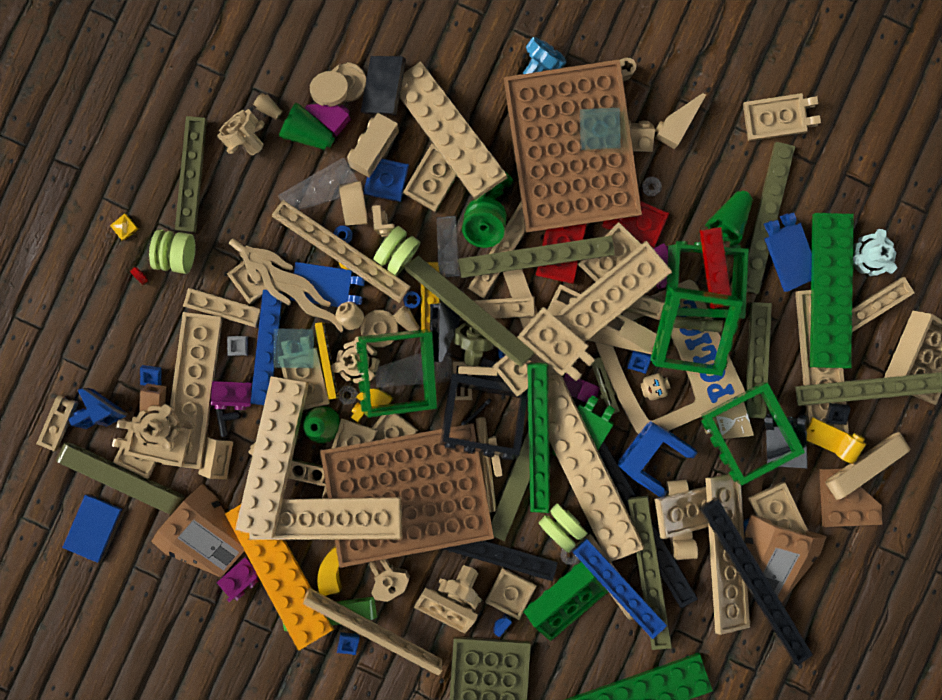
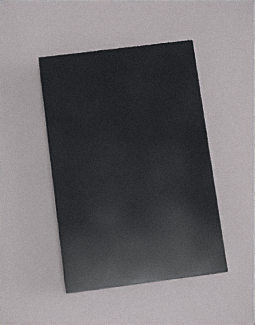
[361,56,406,115]

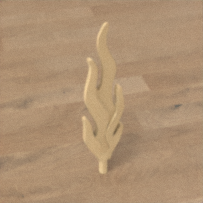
[229,238,343,332]

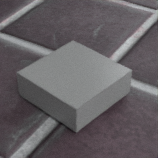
[227,336,248,356]

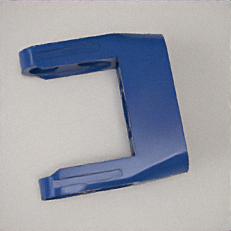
[618,421,698,497]

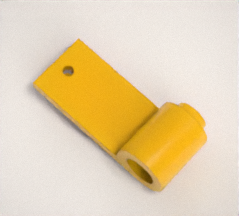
[807,417,866,464]

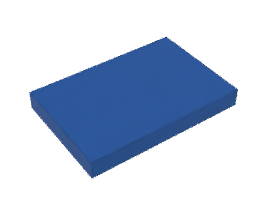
[62,494,122,563]

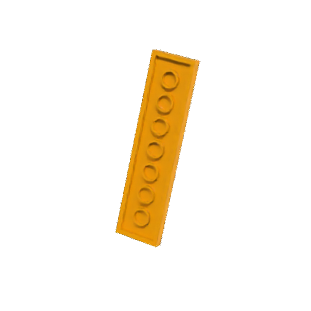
[225,504,334,651]

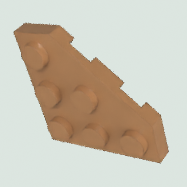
[819,468,883,527]

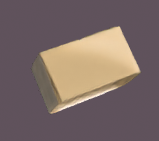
[339,181,367,225]

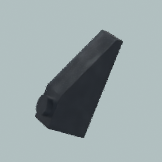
[430,303,461,362]

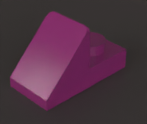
[563,373,600,403]

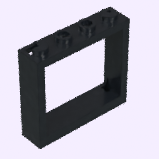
[440,373,528,460]

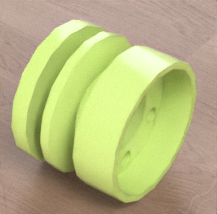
[149,229,195,274]

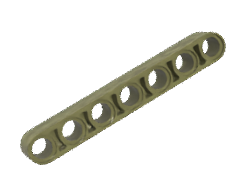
[56,442,185,515]

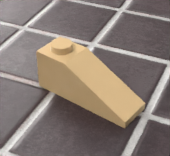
[655,93,706,149]

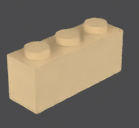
[347,113,399,178]

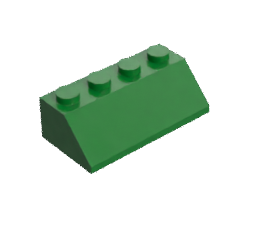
[523,562,608,641]

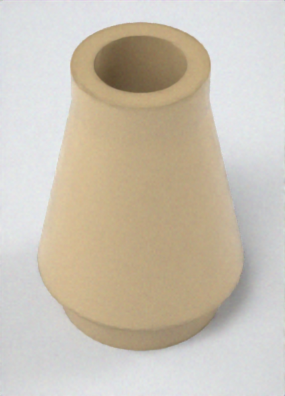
[253,93,283,120]
[393,306,420,331]

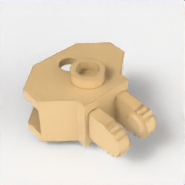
[368,559,410,602]

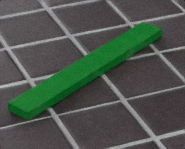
[527,362,550,513]

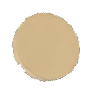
[332,63,366,102]
[310,71,349,107]
[360,310,399,347]

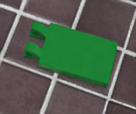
[552,395,616,456]

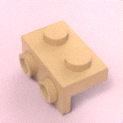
[628,120,655,152]

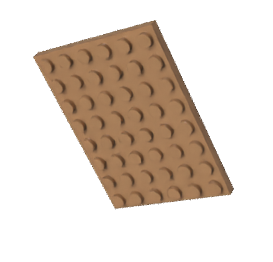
[504,59,642,233]
[320,423,494,568]

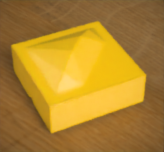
[110,214,138,241]

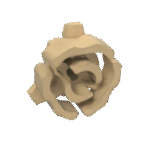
[218,109,264,156]
[331,337,380,383]
[129,404,180,452]
[437,565,482,611]

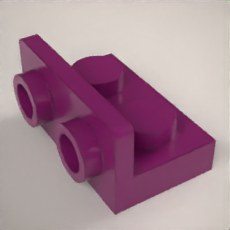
[211,381,252,410]
[217,556,259,602]

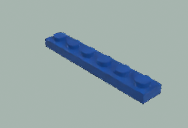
[251,290,283,405]
[572,538,667,639]

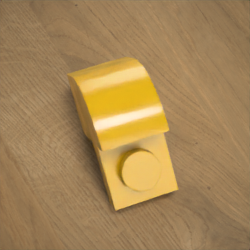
[351,388,393,422]

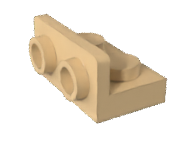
[372,205,395,237]

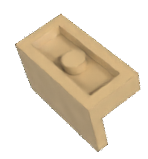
[199,437,233,479]

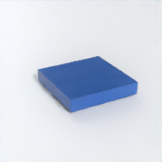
[363,159,409,203]

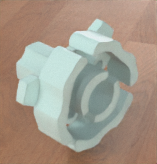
[853,229,897,276]

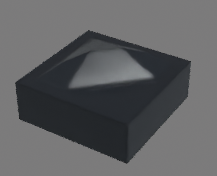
[825,403,851,425]

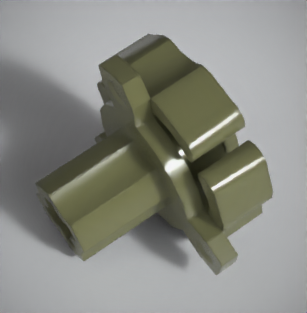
[452,322,495,366]

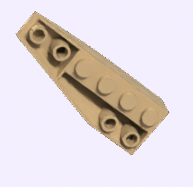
[547,284,656,354]

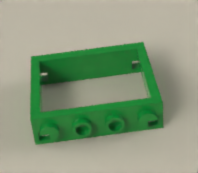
[666,241,749,319]
[650,286,743,376]
[356,329,437,417]
[701,382,805,486]

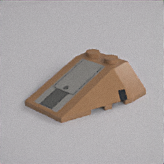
[151,484,244,577]
[745,514,826,602]

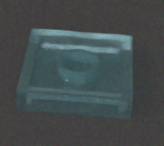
[579,108,621,150]
[274,328,314,368]

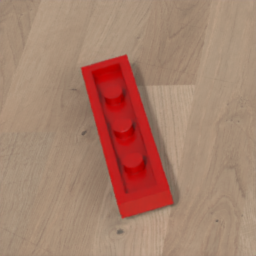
[700,227,731,308]

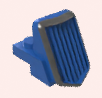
[68,388,128,429]

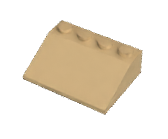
[884,311,942,405]

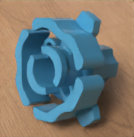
[523,37,566,74]

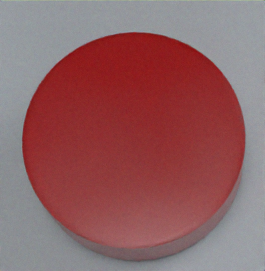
[130,267,149,285]

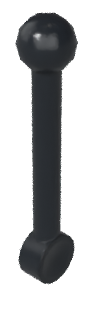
[461,398,492,426]

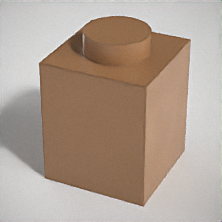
[140,383,166,414]

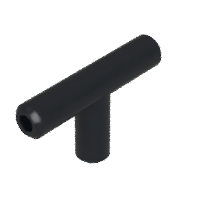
[216,409,241,437]

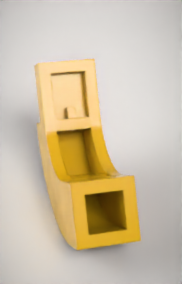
[318,546,342,596]

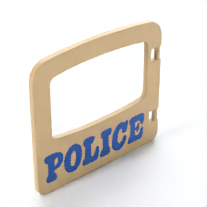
[595,280,745,434]

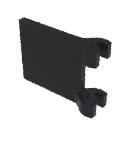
[765,414,808,468]

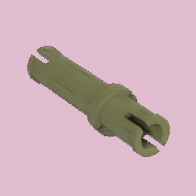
[673,316,723,333]
[592,357,620,414]

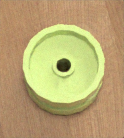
[374,226,421,276]
[538,503,588,553]

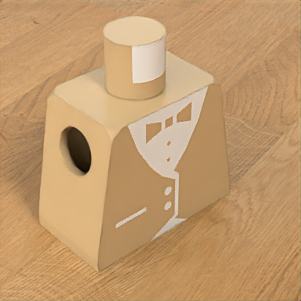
[704,402,754,439]

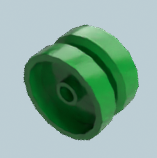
[462,197,507,248]

